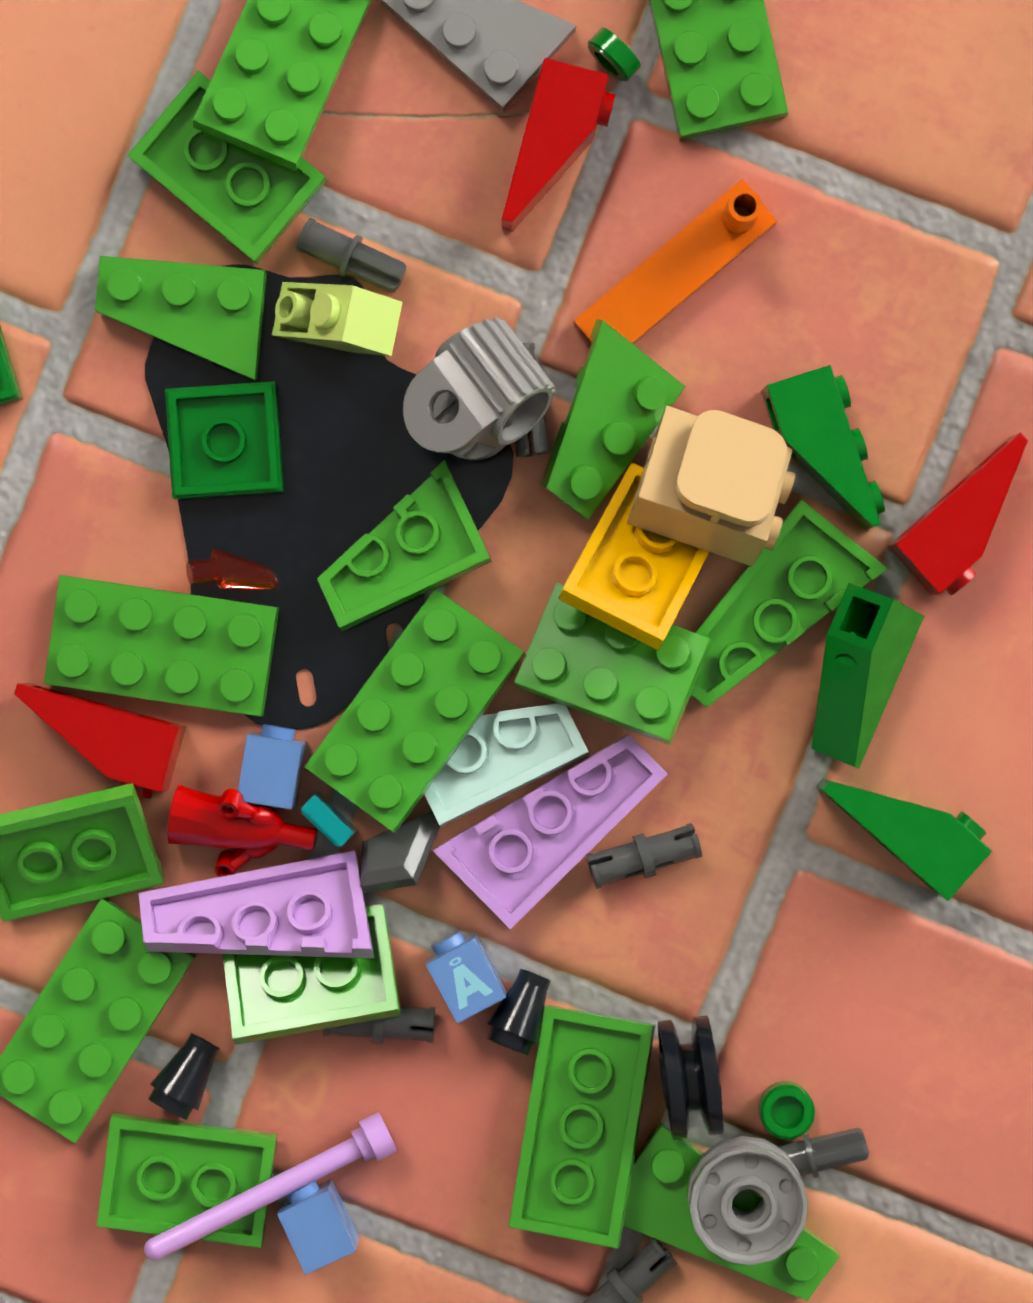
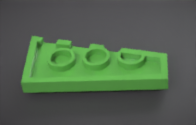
[691,500,888,707]
[623,1122,840,1301]

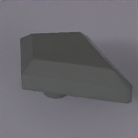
[360,811,440,893]

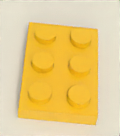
[558,462,709,651]

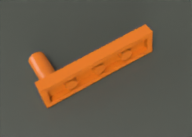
[573,179,778,344]

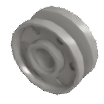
[687,1136,808,1265]

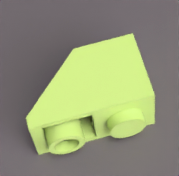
[272,282,402,356]

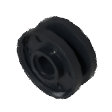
[657,1015,724,1140]

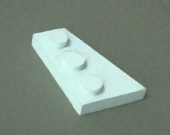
[425,703,589,827]

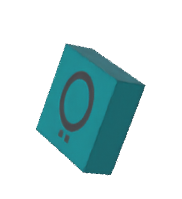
[301,792,358,847]

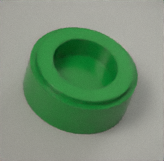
[588,27,641,81]
[758,1081,815,1140]

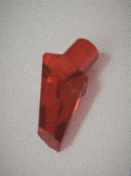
[186,548,278,589]

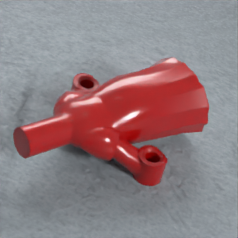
[167,785,318,877]

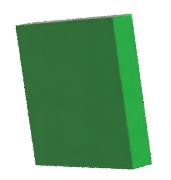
[165,381,284,500]

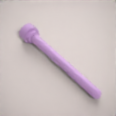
[144,1112,397,1260]

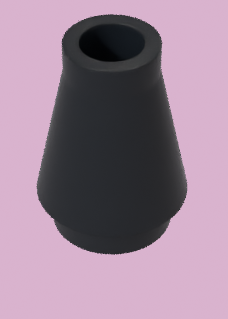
[487,969,551,1055]
[148,1033,220,1120]

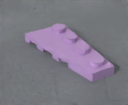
[433,734,668,929]
[138,851,374,958]

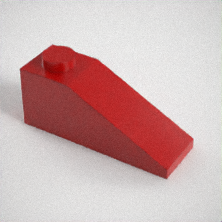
[501,58,616,232]
[887,432,1028,595]
[14,683,186,799]

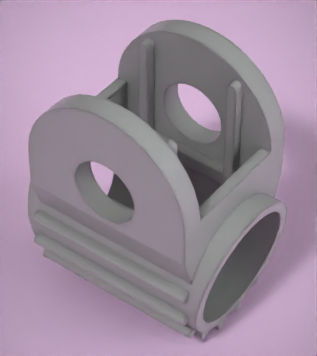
[403,317,556,460]

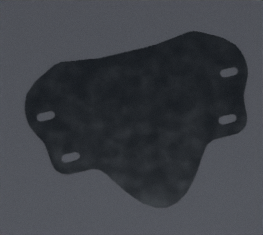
[145,264,513,729]

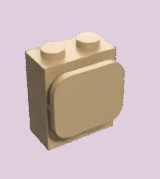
[627,406,796,567]

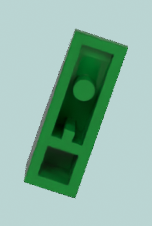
[816,779,992,901]

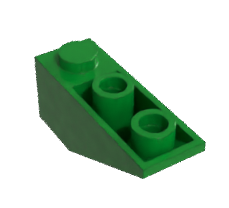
[761,365,885,530]
[811,583,924,769]

